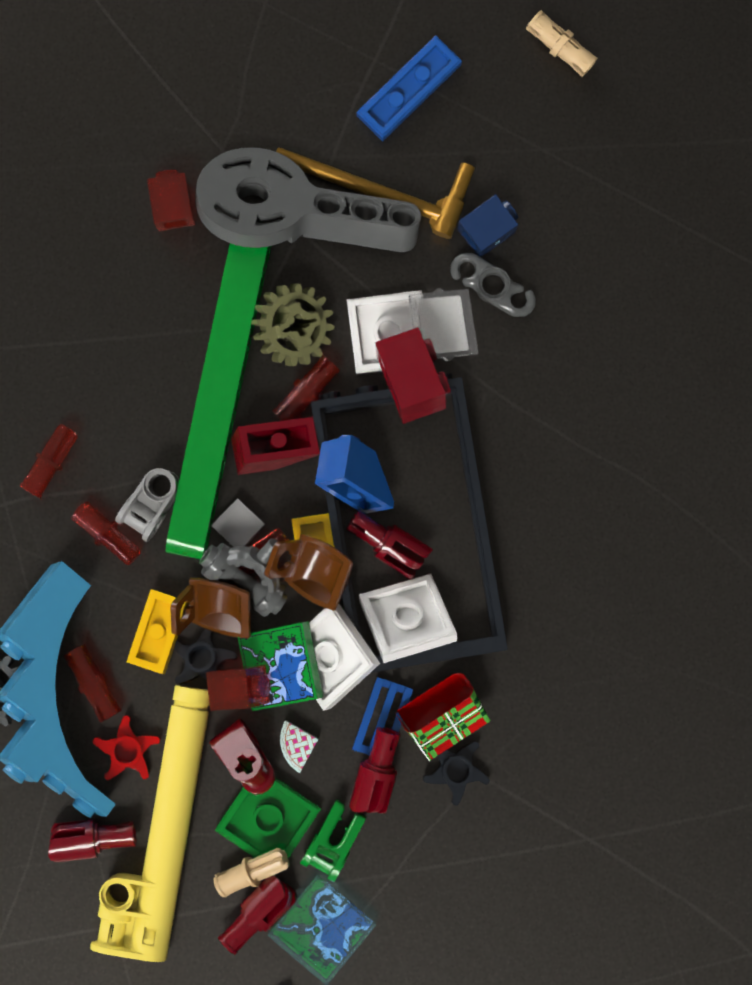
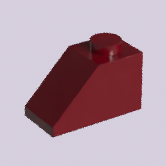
[231,417,320,475]

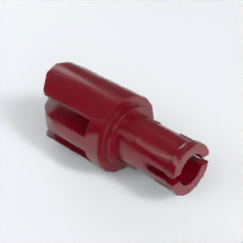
[346,509,433,580]
[349,727,401,814]
[48,819,137,862]
[218,876,297,955]

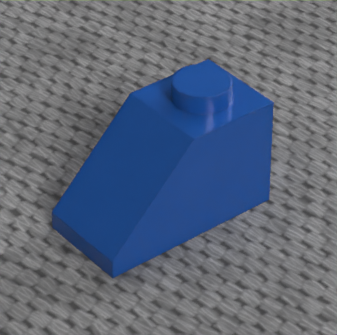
[315,435,394,514]

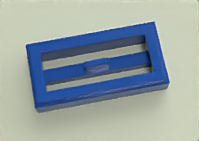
[352,677,413,756]

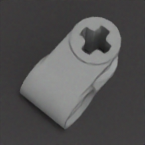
[115,468,179,542]

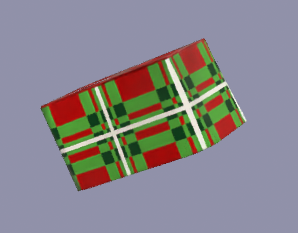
[395,673,491,761]

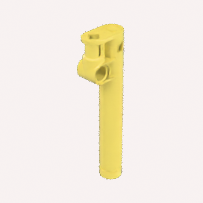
[90,685,213,962]

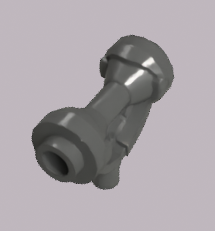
[199,539,287,617]

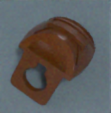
[264,534,353,611]
[170,578,251,639]

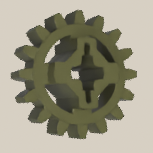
[251,283,335,366]

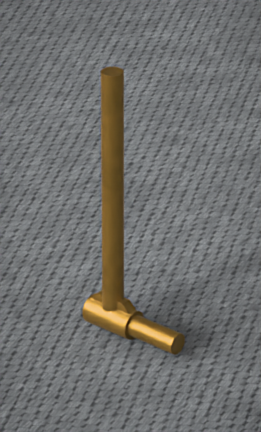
[276,147,475,239]

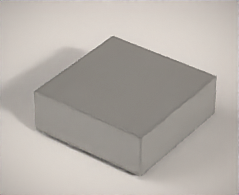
[211,498,265,547]

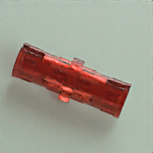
[272,355,340,421]
[63,644,122,723]

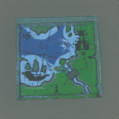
[267,874,376,985]

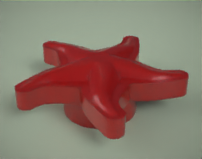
[93,715,160,780]

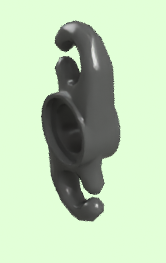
[450,253,536,317]

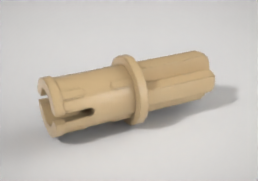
[214,848,289,897]

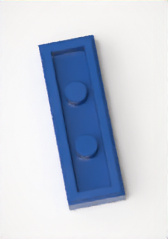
[356,35,462,142]

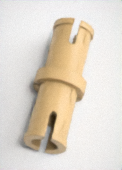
[526,10,598,77]

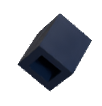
[457,194,518,257]

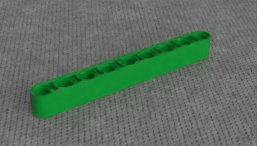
[165,243,271,559]

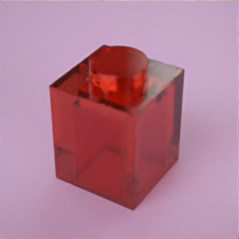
[147,170,195,231]
[206,665,270,711]

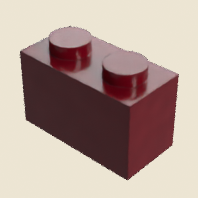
[375,327,450,424]

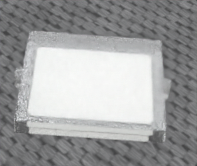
[408,288,478,361]

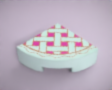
[280,720,319,773]

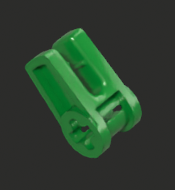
[300,800,367,883]

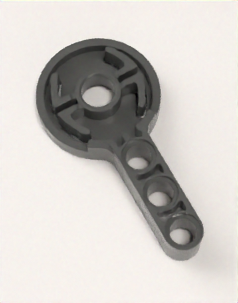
[196,148,421,252]

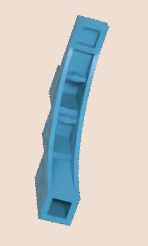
[0,561,115,818]

